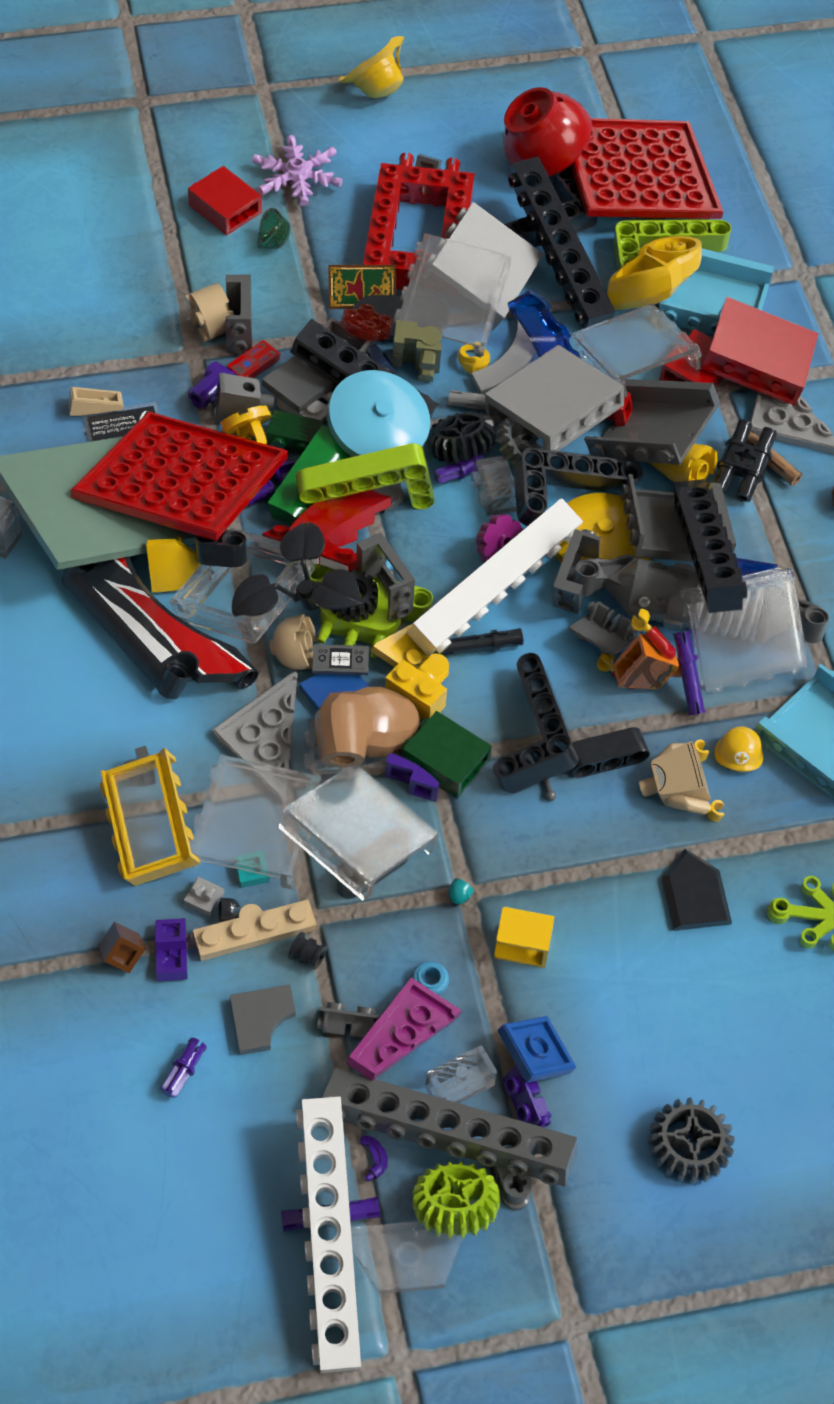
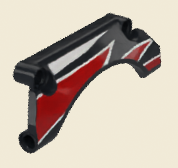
[61,556,259,699]

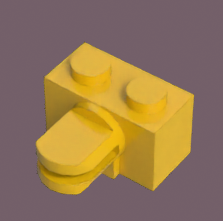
[385,653,449,721]

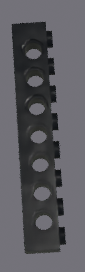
[508,157,616,333]
[674,479,747,613]

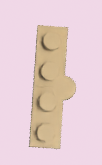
[193,899,317,961]

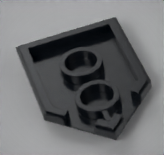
[662,848,732,931]

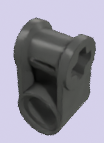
[489,1145,532,1210]

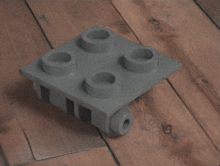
[568,601,638,656]

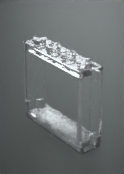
[170,528,315,644]

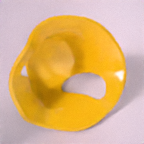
[338,36,404,98]

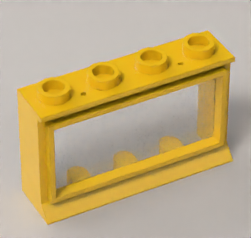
[100,748,201,886]

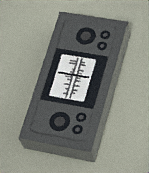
[312,644,369,675]

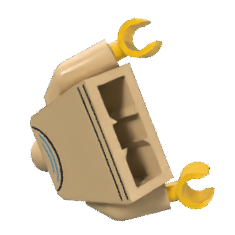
[639,740,725,822]

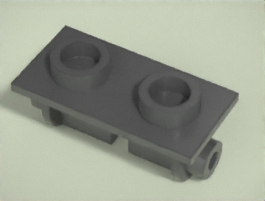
[317,1002,380,1038]

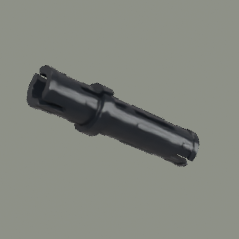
[441,628,524,656]

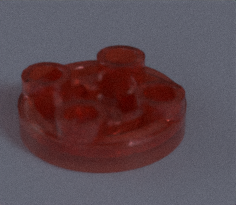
[341,304,392,341]

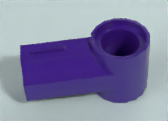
[188,361,237,409]

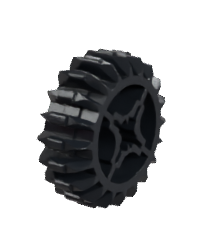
[427,411,497,463]

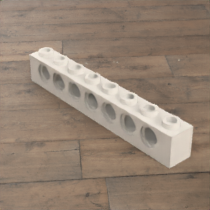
[296,1097,361,1373]

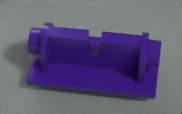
[503,1065,552,1128]

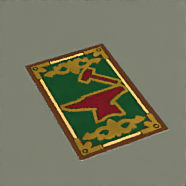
[328,265,396,309]

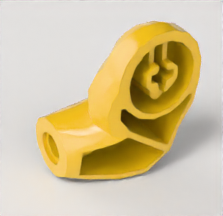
[607,236,702,310]

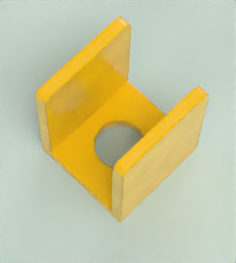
[494,907,555,968]

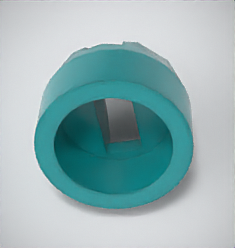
[448,878,474,904]

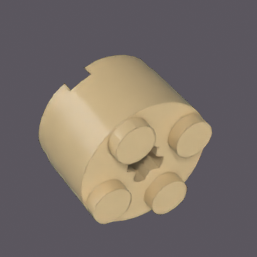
[185,283,234,342]

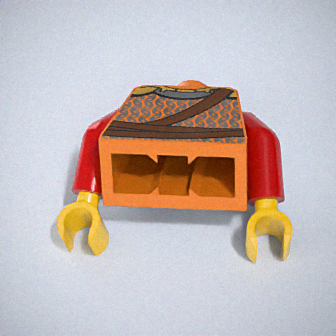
[597,609,681,689]

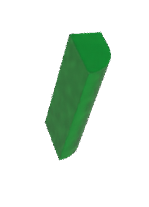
[268,425,352,526]

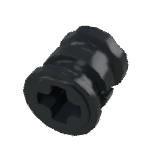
[288,932,328,970]

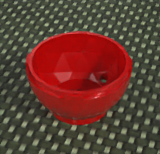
[503,87,592,177]

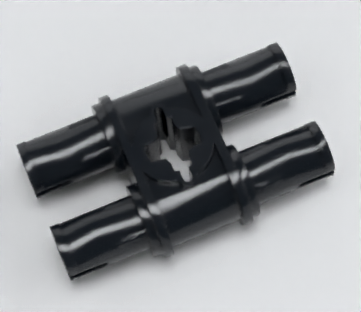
[714,419,777,502]

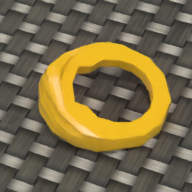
[457,344,490,375]

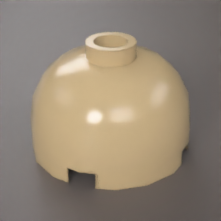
[270,614,318,670]

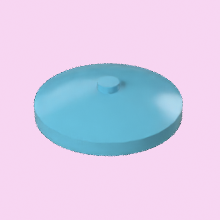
[327,370,430,457]

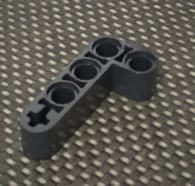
[195,529,247,568]

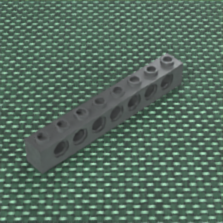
[322,1068,577,1187]

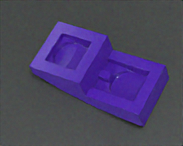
[385,753,439,802]
[155,918,188,981]

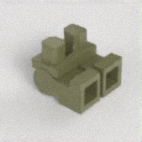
[392,320,442,382]

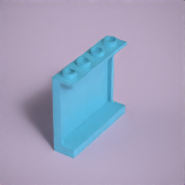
[657,249,774,335]
[755,664,834,800]

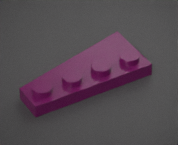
[346,978,462,1081]

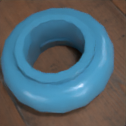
[412,961,449,995]

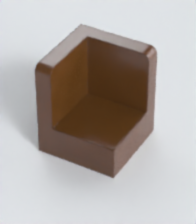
[99,921,145,974]

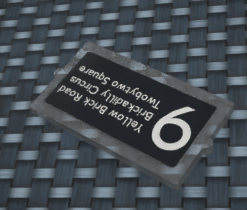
[82,401,160,442]

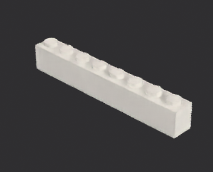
[406,498,583,657]

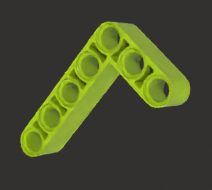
[613,220,731,271]
[296,443,435,510]

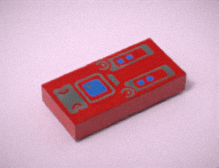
[226,340,281,378]

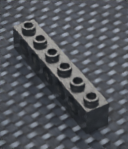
[290,318,438,419]

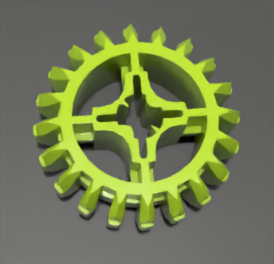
[412,1160,500,1240]

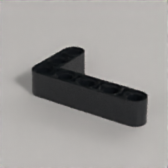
[504,166,598,247]
[514,448,643,526]
[493,653,579,793]

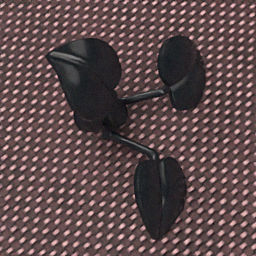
[232,522,363,617]

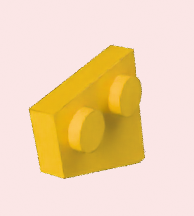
[370,624,428,668]

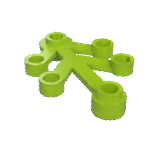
[767,876,834,951]

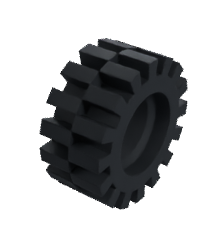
[331,569,378,622]

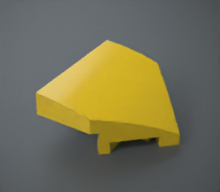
[146,536,201,593]

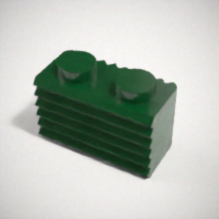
[266,410,325,456]

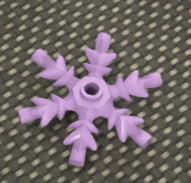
[252,135,343,206]

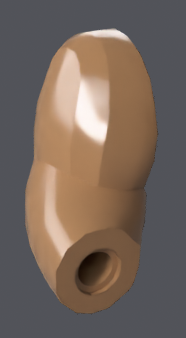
[315,687,419,768]

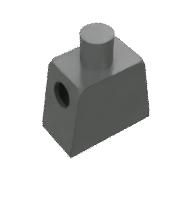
[213,373,274,425]

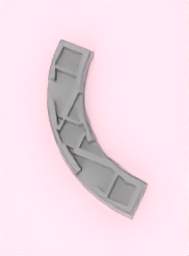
[471,296,542,395]

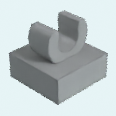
[184,877,225,917]

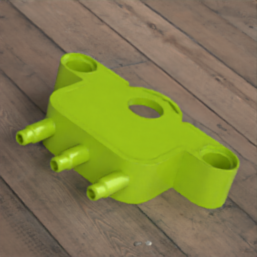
[307,563,433,658]

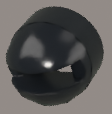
[218,898,240,922]

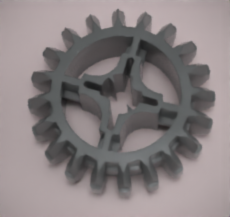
[648,1097,735,1184]

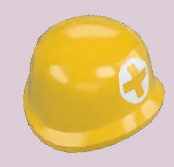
[714,726,763,772]

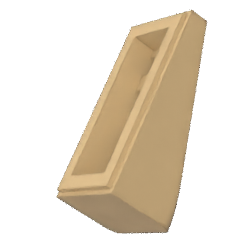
[68,387,124,416]

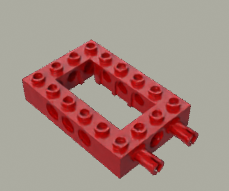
[363,152,475,296]

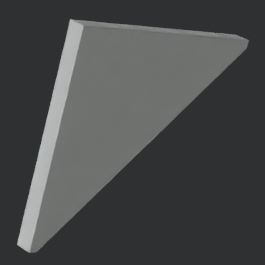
[750,392,834,454]
[212,671,298,806]

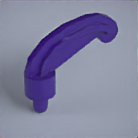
[360,1136,388,1182]

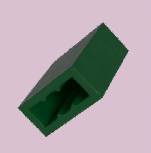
[401,710,492,799]

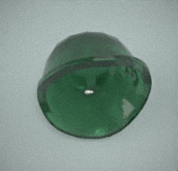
[257,208,291,250]

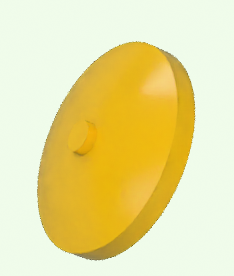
[555,493,652,564]

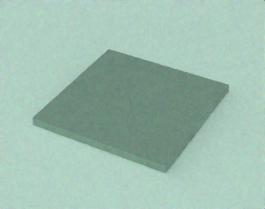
[0,437,195,570]

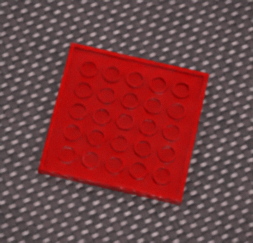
[571,118,724,219]
[71,412,288,541]

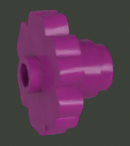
[476,514,523,563]

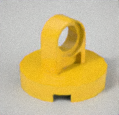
[220,406,272,444]

